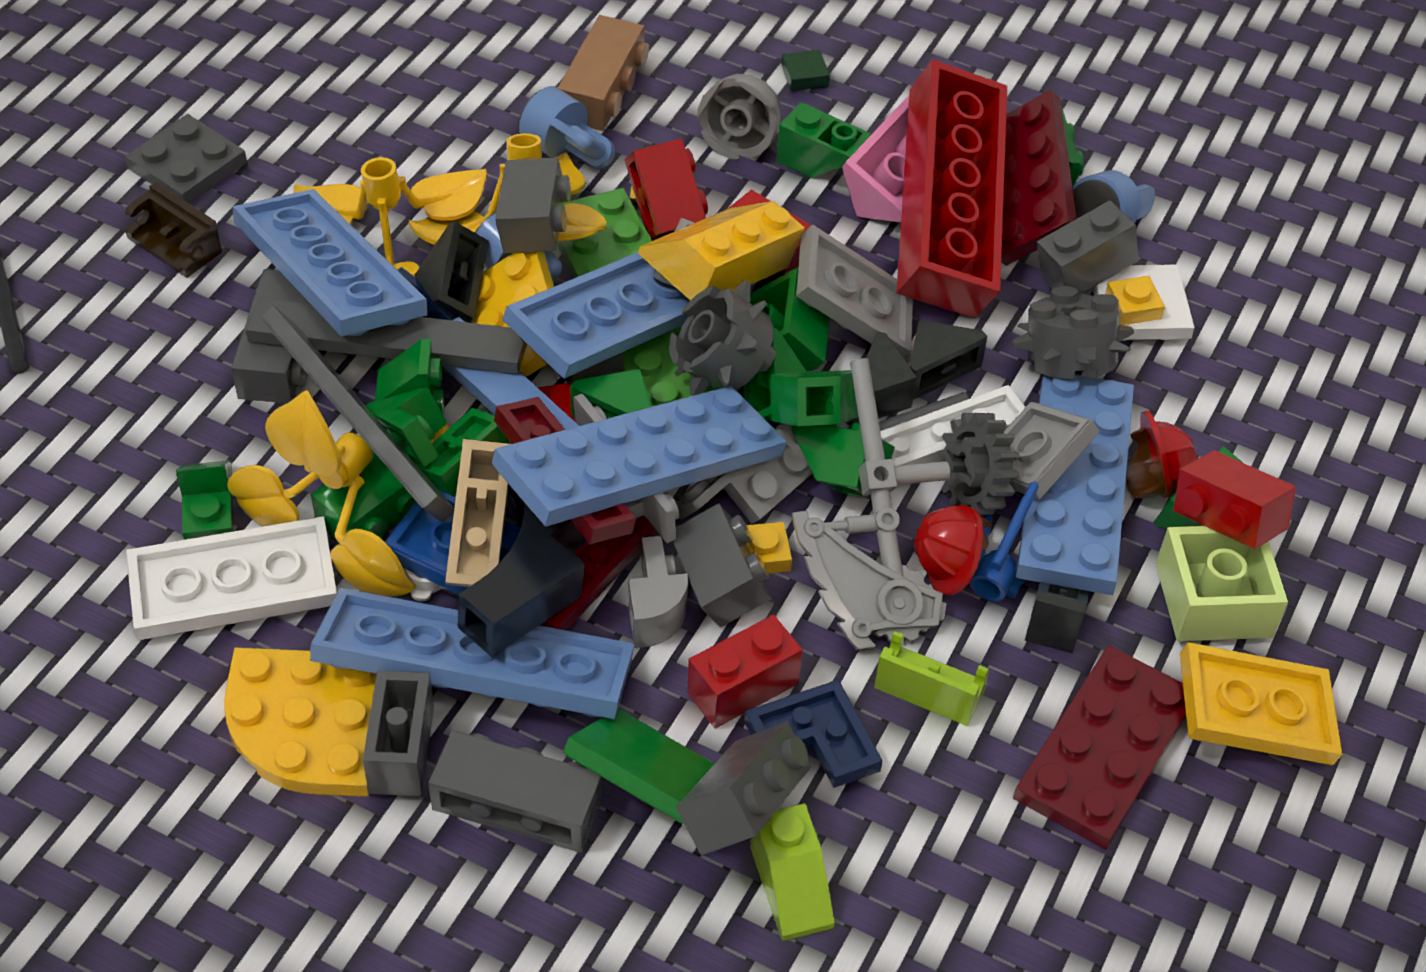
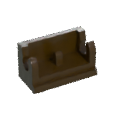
[125,182,222,278]

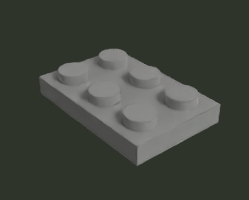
[796,224,913,358]

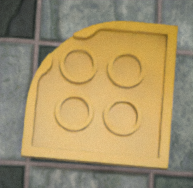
[224,648,377,797]

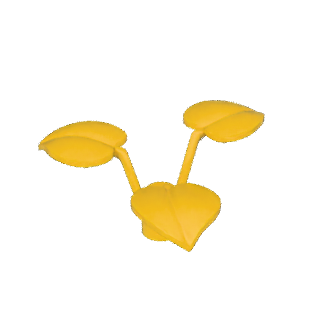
[409,133,607,245]
[294,157,487,276]
[227,390,416,597]

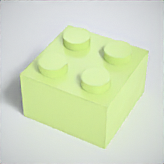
[1155,526,1288,641]

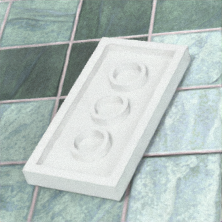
[126,516,337,640]

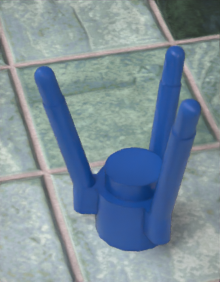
[969,481,1039,602]

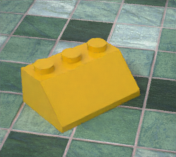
[638,201,805,301]

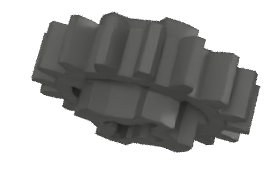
[938,413,1019,515]

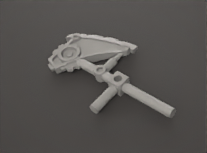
[791,358,950,650]

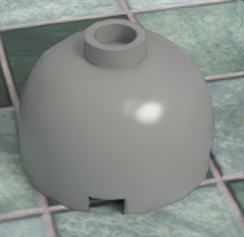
[697,74,782,159]

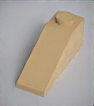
[445,439,510,587]

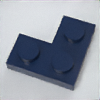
[744,679,883,788]

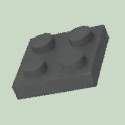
[125,114,247,203]

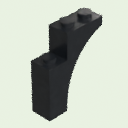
[457,486,587,657]

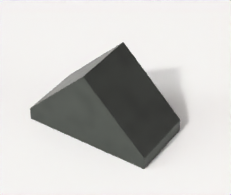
[414,221,489,321]
[910,320,988,400]
[847,331,917,426]
[1024,582,1089,654]

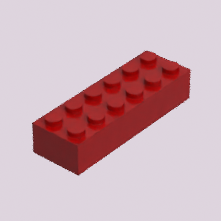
[896,59,1008,318]

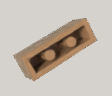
[558,15,649,131]

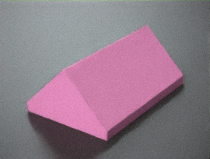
[842,95,909,222]

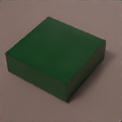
[781,50,830,91]

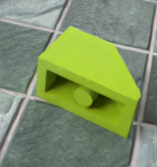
[750,803,835,941]

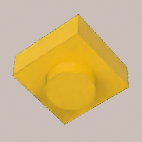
[1105,275,1165,325]
[746,522,792,573]

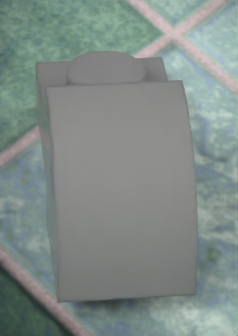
[628,536,688,648]

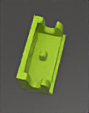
[874,631,989,726]

